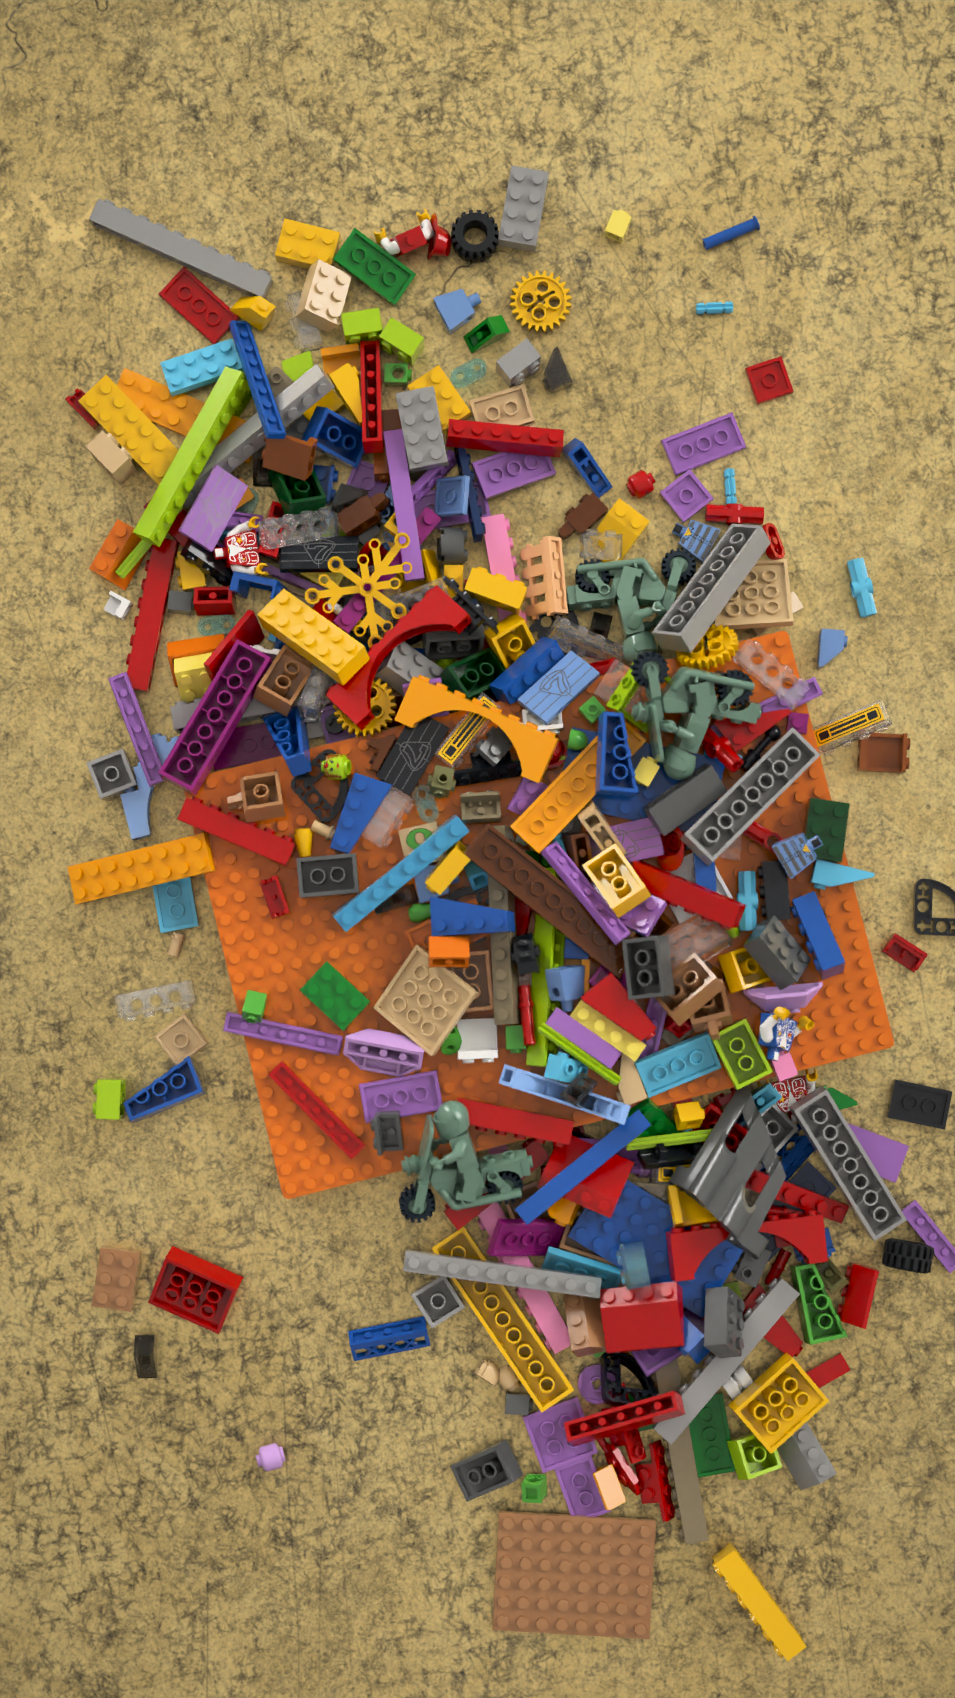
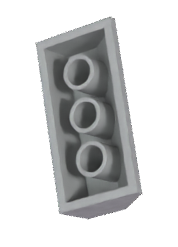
[777,1422,837,1490]

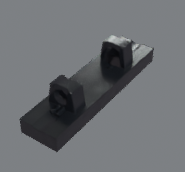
[636,1142,704,1170]

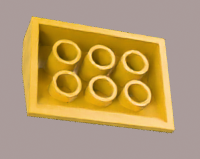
[728,1353,829,1454]

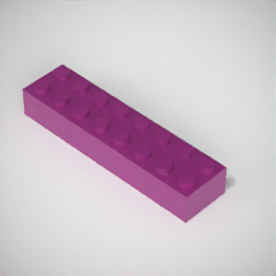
[158,639,273,796]

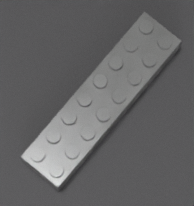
[652,524,771,653]
[680,727,820,867]
[789,1086,907,1241]

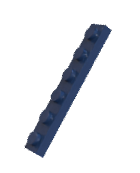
[453,447,486,543]

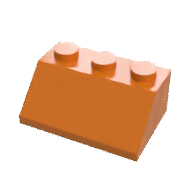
[89,519,149,591]
[167,633,225,686]

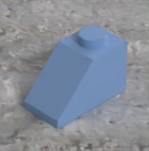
[816,628,848,669]

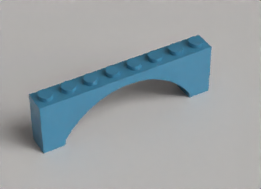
[332,815,470,932]

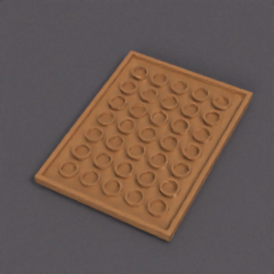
[492,1510,656,1639]

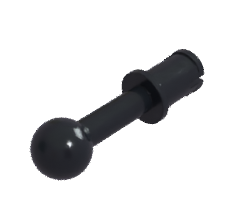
[740,725,781,772]

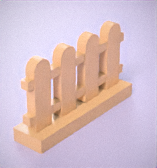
[520,536,568,620]

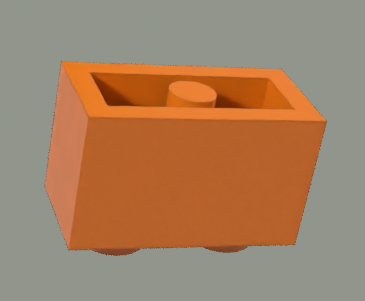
[428,935,470,967]

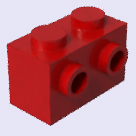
[193,586,236,616]

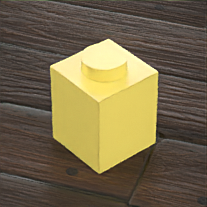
[604,210,631,243]
[635,756,660,788]

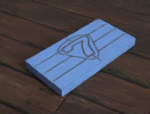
[517,651,600,725]

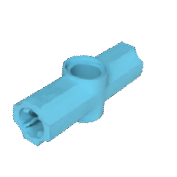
[847,558,877,618]
[737,871,758,931]

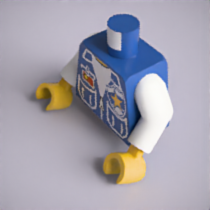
[759,1007,814,1061]

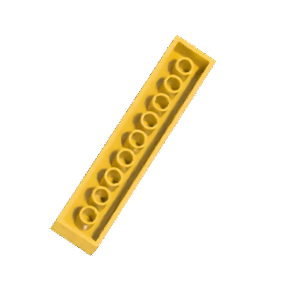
[431,1226,574,1412]

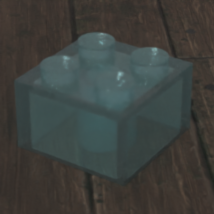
[616,1240,651,1290]

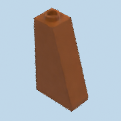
[373,409,405,483]

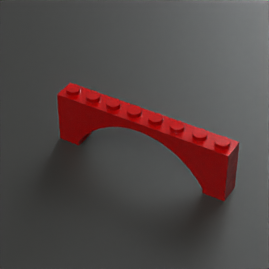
[326,585,472,731]
[666,1210,828,1282]

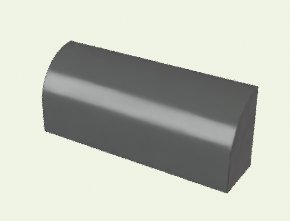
[642,764,727,836]

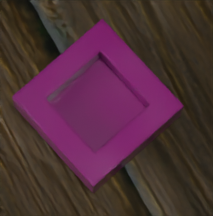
[786,712,809,735]

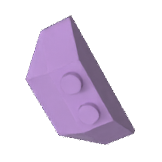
[742,982,823,1014]
[343,1028,424,1077]

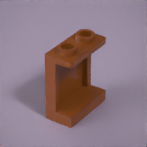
[261,435,318,481]
[857,731,910,774]

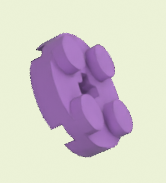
[578,1364,615,1404]

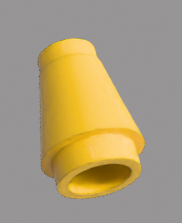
[293,828,313,857]

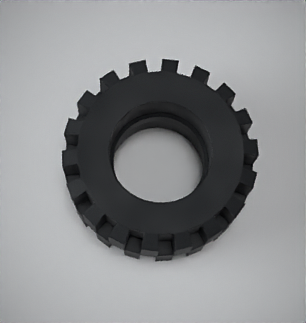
[451,210,499,263]
[882,1238,934,1274]

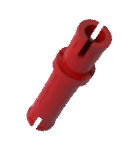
[518,985,536,1046]

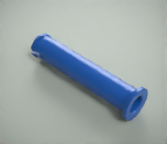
[702,216,760,250]

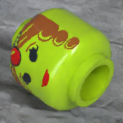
[321,754,351,780]

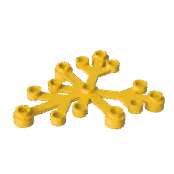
[305,532,412,648]

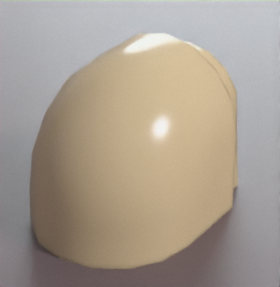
[474,1359,499,1386]
[498,1365,521,1392]

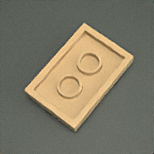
[469,384,535,426]

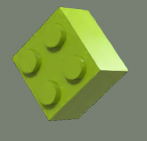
[341,308,383,346]
[379,317,425,366]
[93,1079,126,1120]
[727,1433,782,1480]

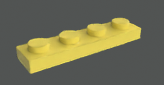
[570,1000,647,1061]

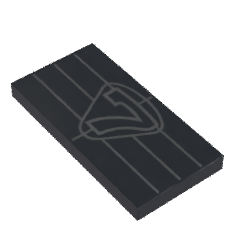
[280,536,359,573]
[376,717,449,796]

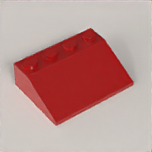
[537,1135,635,1218]
[148,1246,243,1334]
[600,1282,685,1353]

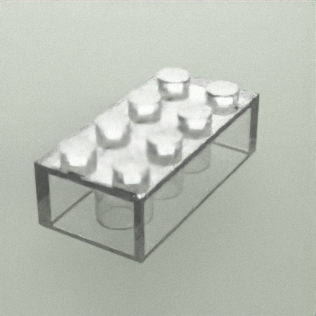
[662,914,732,971]

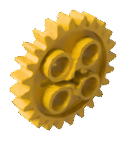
[510,270,572,333]
[676,624,739,670]
[333,678,397,738]

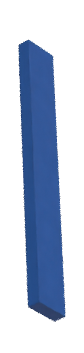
[229,320,286,439]
[515,1110,651,1226]

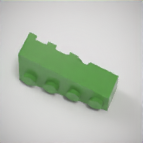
[790,1263,848,1345]

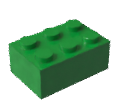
[300,961,371,1031]

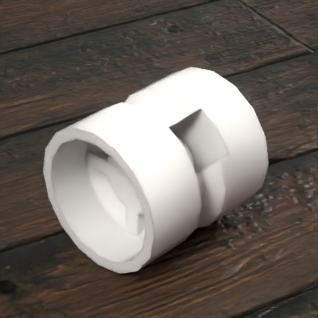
[722,1364,753,1400]

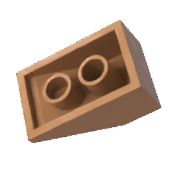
[253,644,314,717]

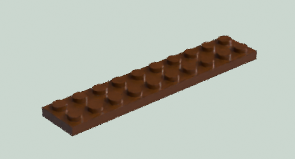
[464,823,633,979]

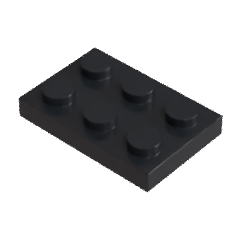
[887,1079,952,1130]

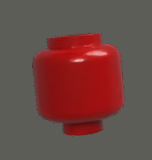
[626,470,655,499]

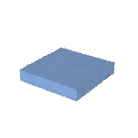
[434,475,470,517]

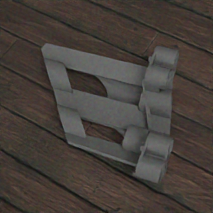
[668,1085,786,1259]

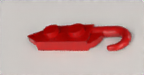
[597,1437,641,1496]

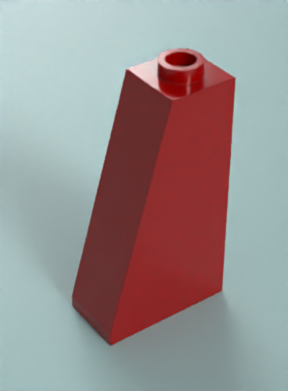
[580,972,657,1041]
[742,1284,803,1357]

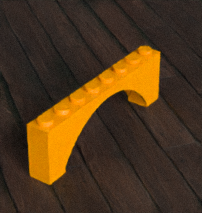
[395,674,559,783]

